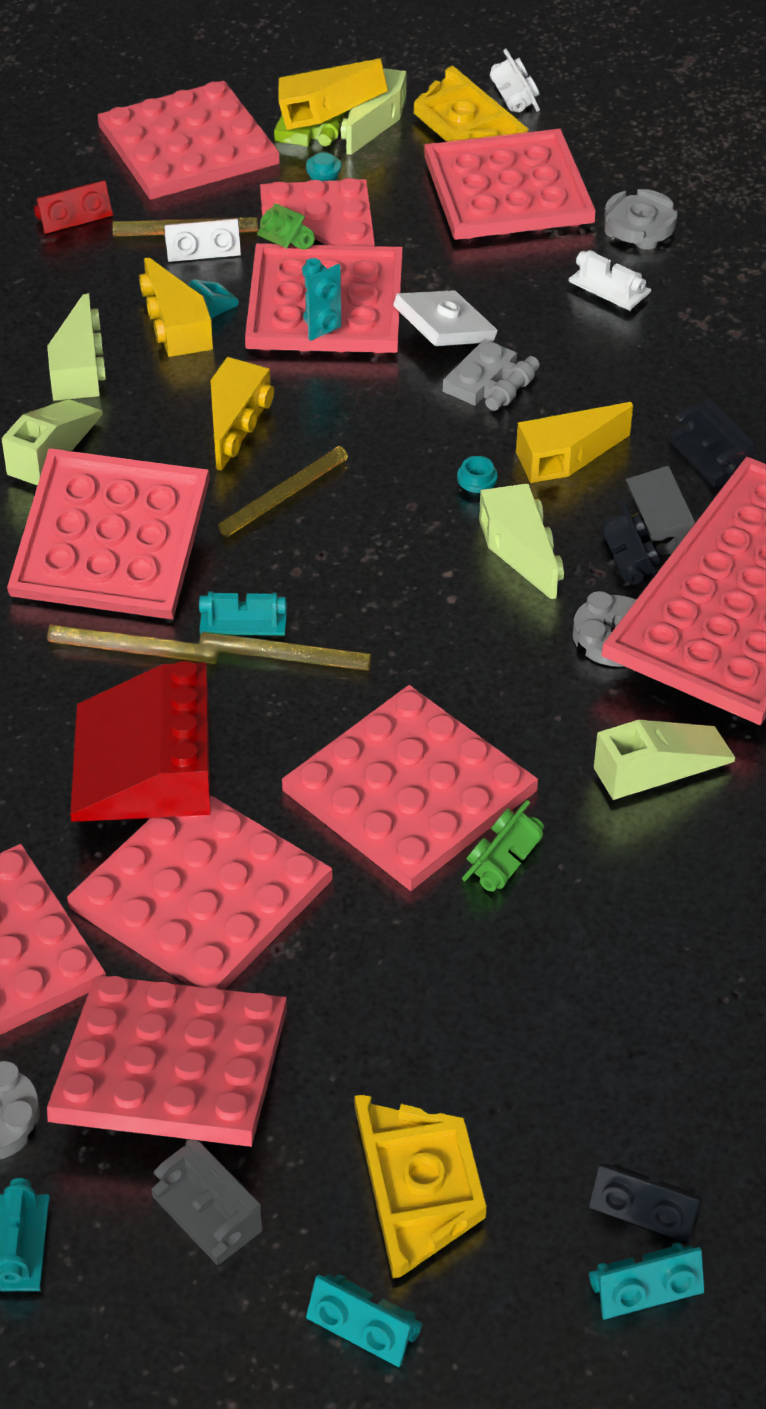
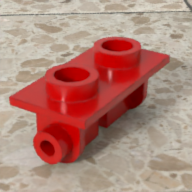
[34,180,113,234]

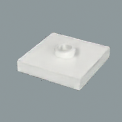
[393,291,498,346]

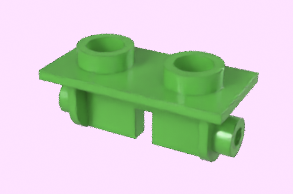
[257,203,315,250]
[461,800,544,892]

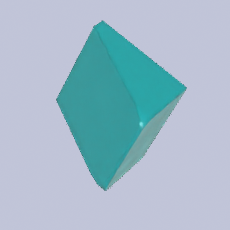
[188,279,239,318]

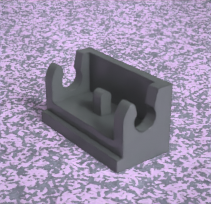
[626,465,695,555]
[151,1139,262,1266]

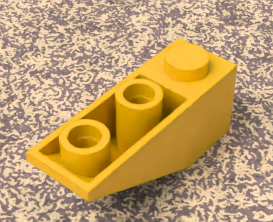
[279,58,388,130]
[139,258,213,357]
[211,357,274,471]
[516,402,633,483]

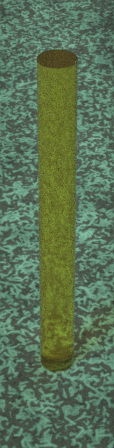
[113,217,258,236]
[218,446,348,537]
[47,625,218,664]
[199,632,371,671]

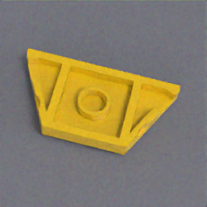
[414,66,528,142]
[355,1095,486,1278]

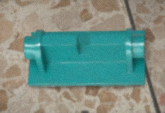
[302,258,341,341]
[199,591,287,636]
[0,1178,50,1291]
[589,1243,704,1320]
[306,1274,422,1367]

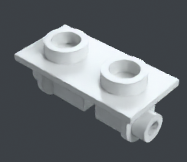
[490,49,540,112]
[165,219,241,262]
[569,250,651,311]

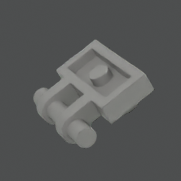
[443,339,540,411]

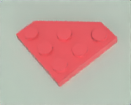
[260,178,375,246]

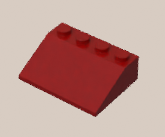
[70,661,211,822]

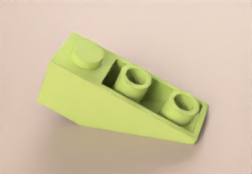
[341,69,406,155]
[47,294,106,401]
[1,399,102,485]
[479,484,564,599]
[594,720,735,800]

